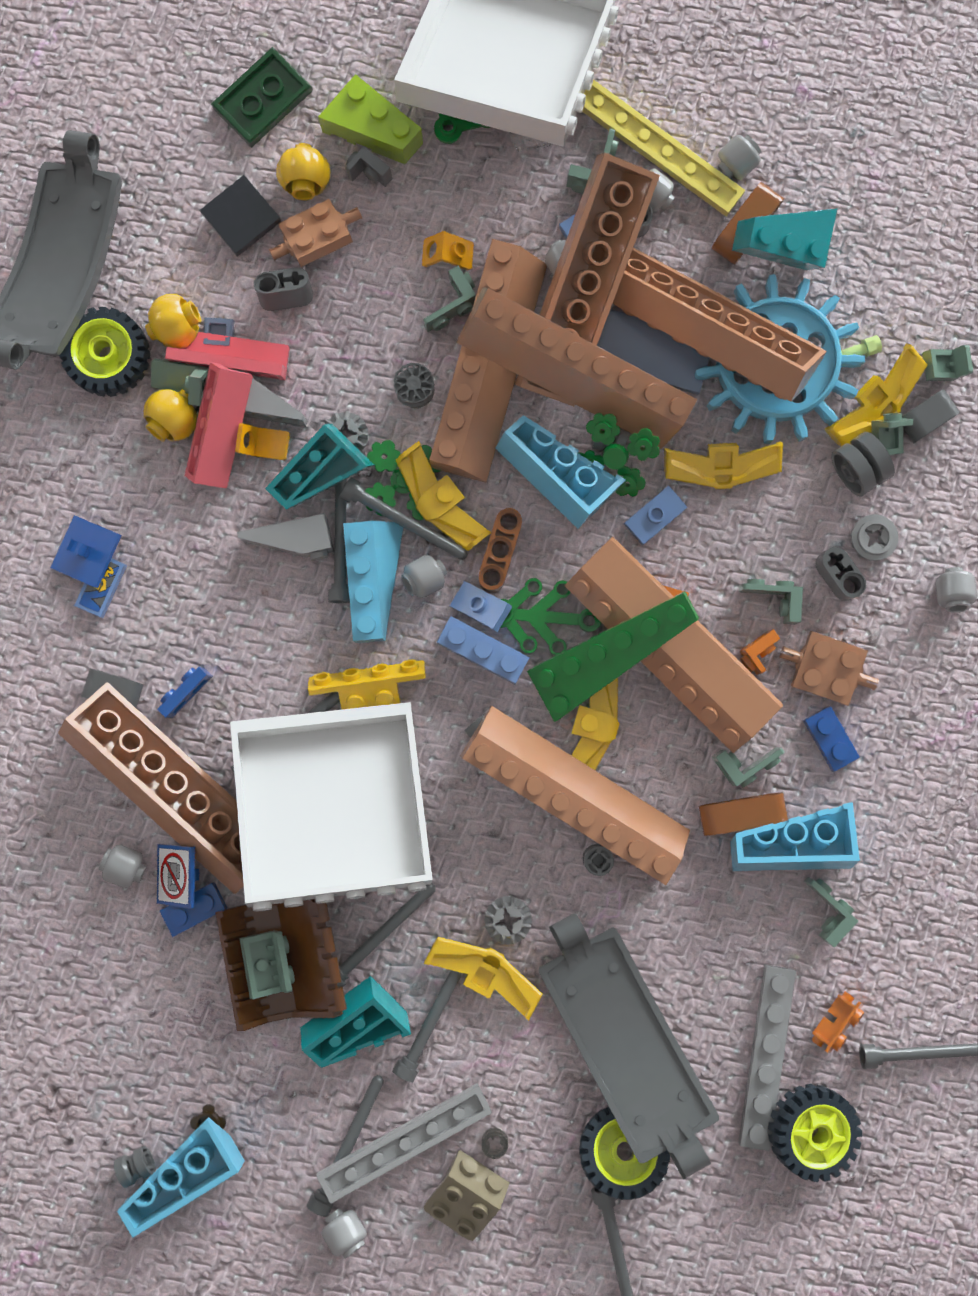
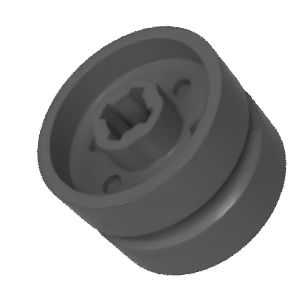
[831,431,895,497]

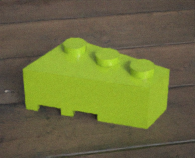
[318,74,423,164]

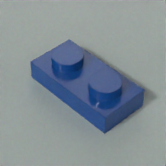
[157,667,213,718]
[803,706,860,772]
[160,882,228,937]

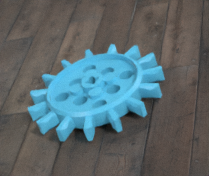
[694,274,865,444]

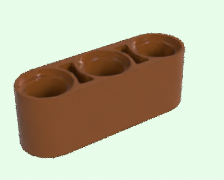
[711,182,784,265]
[478,508,522,593]
[699,792,788,836]

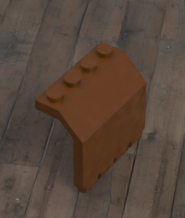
[215,899,347,1031]

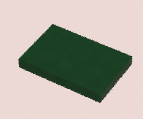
[211,47,313,148]

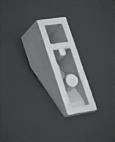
[235,370,307,427]
[237,513,334,561]

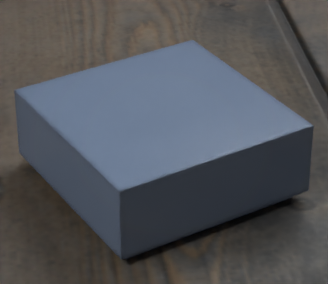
[203,317,235,346]

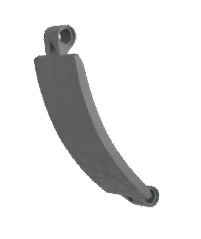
[0,130,122,370]
[538,913,719,1180]

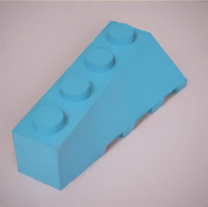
[495,415,626,529]
[343,521,404,643]
[730,802,860,871]
[117,1117,245,1238]

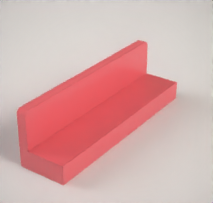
[165,332,290,380]
[184,362,253,488]

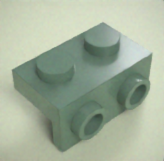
[240,930,295,999]

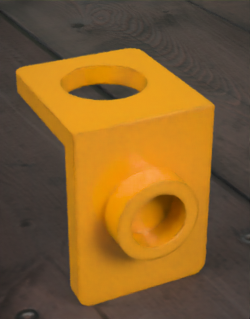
[422,231,474,270]
[235,423,290,461]

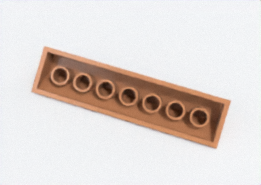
[515,152,660,407]
[430,239,547,483]
[612,248,827,402]
[456,287,697,449]
[565,537,783,753]
[58,682,244,894]
[460,705,690,885]

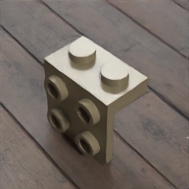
[424,1150,510,1241]

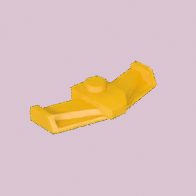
[824,343,928,447]
[396,441,491,551]
[664,441,783,490]
[571,678,619,770]
[424,937,543,1021]

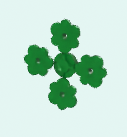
[578,413,660,497]
[365,440,441,521]

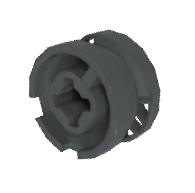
[394,363,435,408]

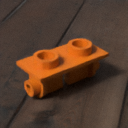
[811,991,864,1053]

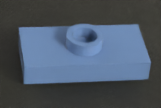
[624,485,687,546]
[450,581,512,632]

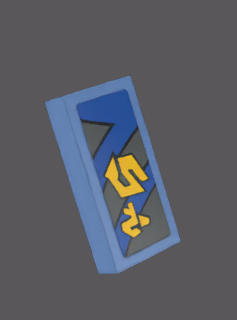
[74,558,127,618]

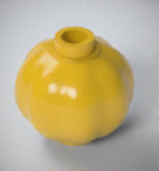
[276,143,331,201]
[145,294,201,349]
[143,389,198,442]

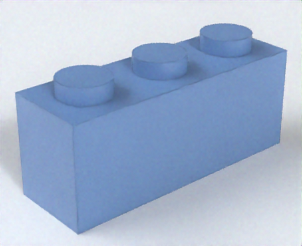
[437,616,530,685]

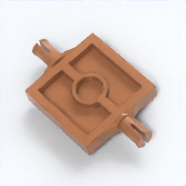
[269,199,362,267]
[779,631,879,706]

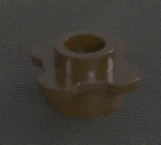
[190,1104,226,1130]

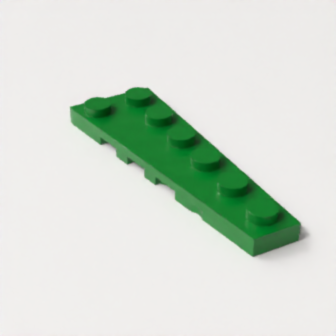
[527,591,699,722]

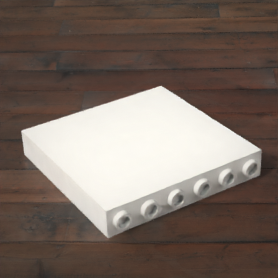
[394,0,619,147]
[230,702,432,911]

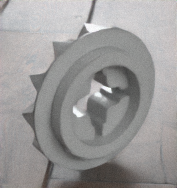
[325,411,368,451]
[850,514,898,561]
[484,896,532,944]

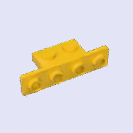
[308,659,426,710]

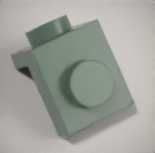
[922,345,973,381]
[871,413,913,455]

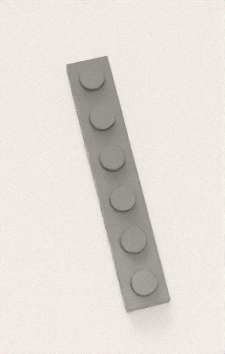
[738,964,796,1151]
[317,1083,492,1204]

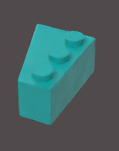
[732,208,838,271]
[265,424,374,509]
[300,976,411,1068]

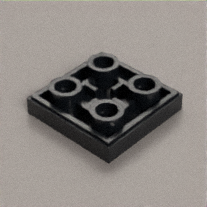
[200,175,282,257]

